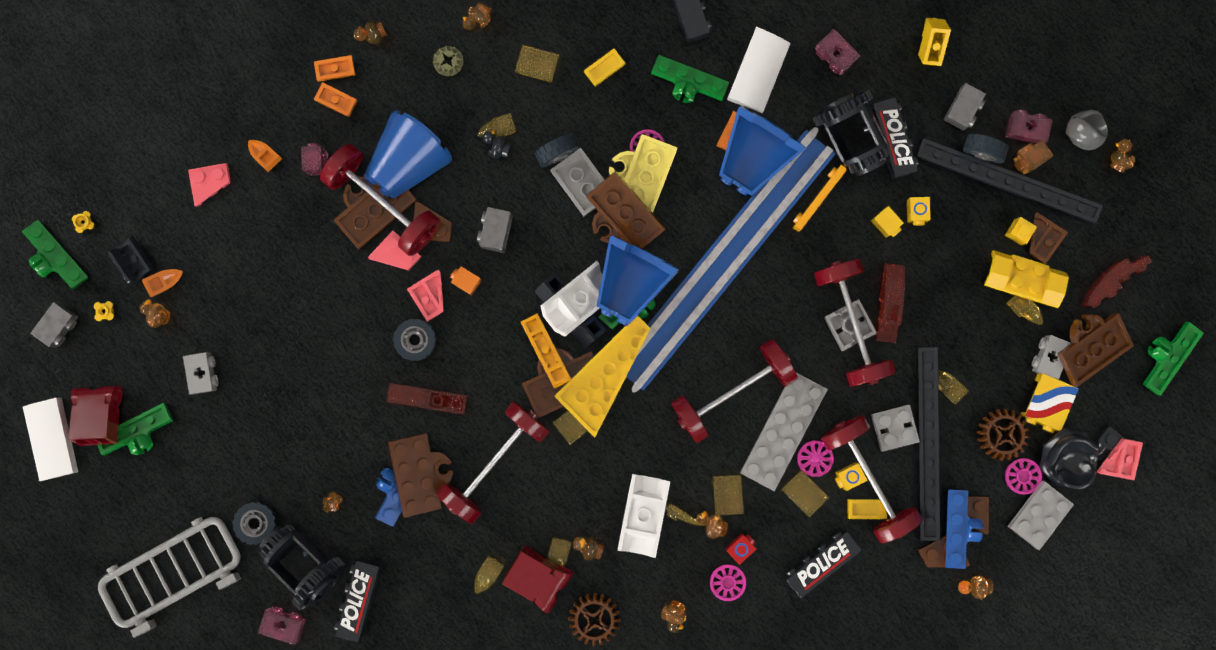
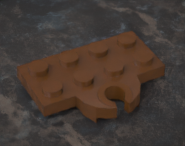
[586,171,666,249]
[334,176,417,250]
[1057,313,1134,387]
[522,348,594,418]
[388,433,453,518]

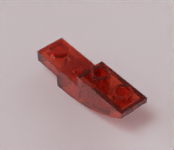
[1082,255,1152,308]
[875,263,905,343]
[386,383,467,415]

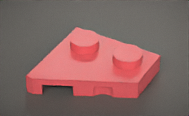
[188,163,231,207]
[368,231,421,271]
[407,270,444,322]
[1097,438,1143,480]

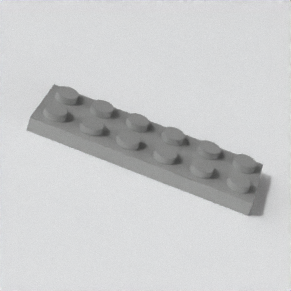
[740,373,828,491]

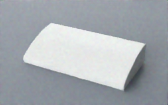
[727,27,790,114]
[23,398,78,481]

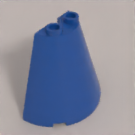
[719,106,806,196]
[364,110,452,199]
[597,235,679,326]

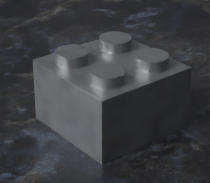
[477,207,513,253]

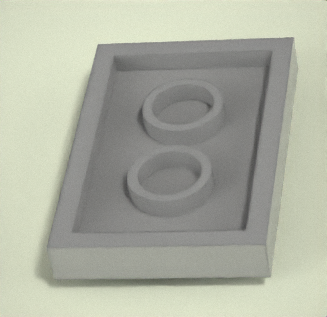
[550,148,604,217]
[1008,481,1074,550]

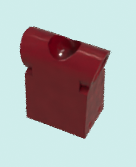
[68,386,123,446]
[502,545,574,614]

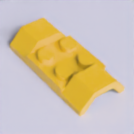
[984,250,1069,308]

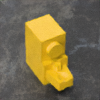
[918,18,951,66]

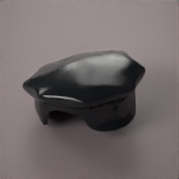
[1040,428,1100,489]

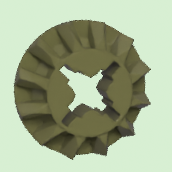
[433,45,463,76]

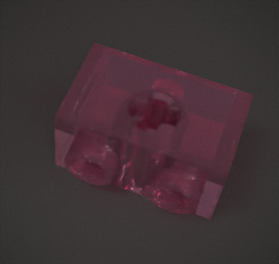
[815,29,860,75]
[1005,110,1052,145]
[301,143,328,176]
[258,607,306,645]

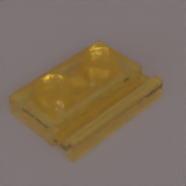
[515,45,559,82]
[553,411,588,445]
[781,470,829,517]
[713,475,744,516]

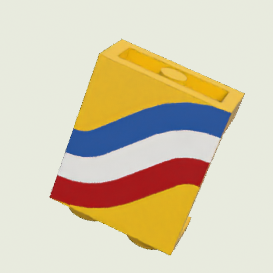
[1020,373,1078,433]

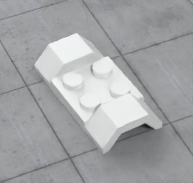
[541,261,602,336]
[618,474,670,558]

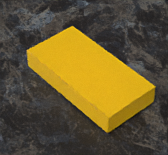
[584,49,625,87]
[848,499,887,519]

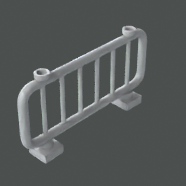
[98,517,241,637]

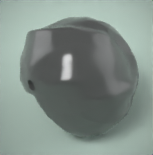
[1066,110,1108,150]

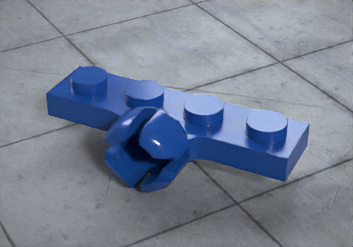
[375,468,402,527]
[945,489,983,569]

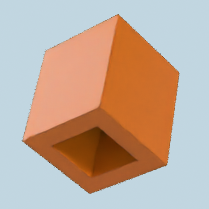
[450,266,482,295]

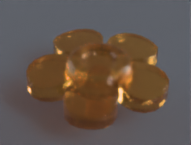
[322,492,343,513]

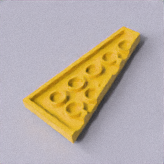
[554,316,651,437]

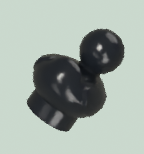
[482,130,512,159]

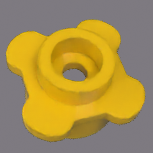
[72,211,94,233]
[94,301,114,321]

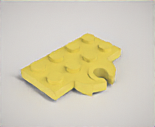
[609,134,677,213]

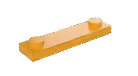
[793,165,846,231]
[521,313,571,389]

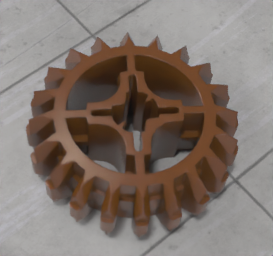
[977,409,1030,461]
[568,592,621,646]

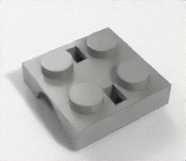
[824,299,877,351]
[871,405,920,452]

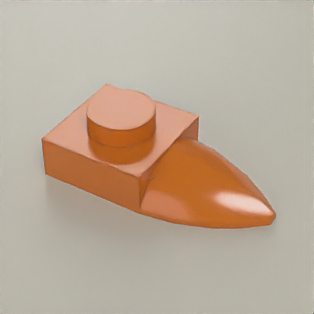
[248,140,282,172]
[142,269,183,298]

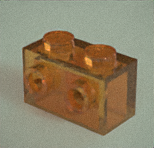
[1013,140,1054,175]

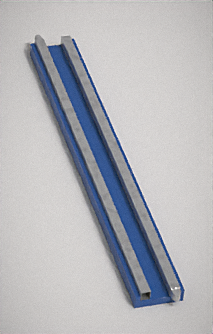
[626,127,836,392]

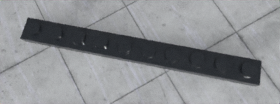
[916,138,1103,224]
[918,347,941,541]

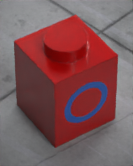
[725,533,756,565]

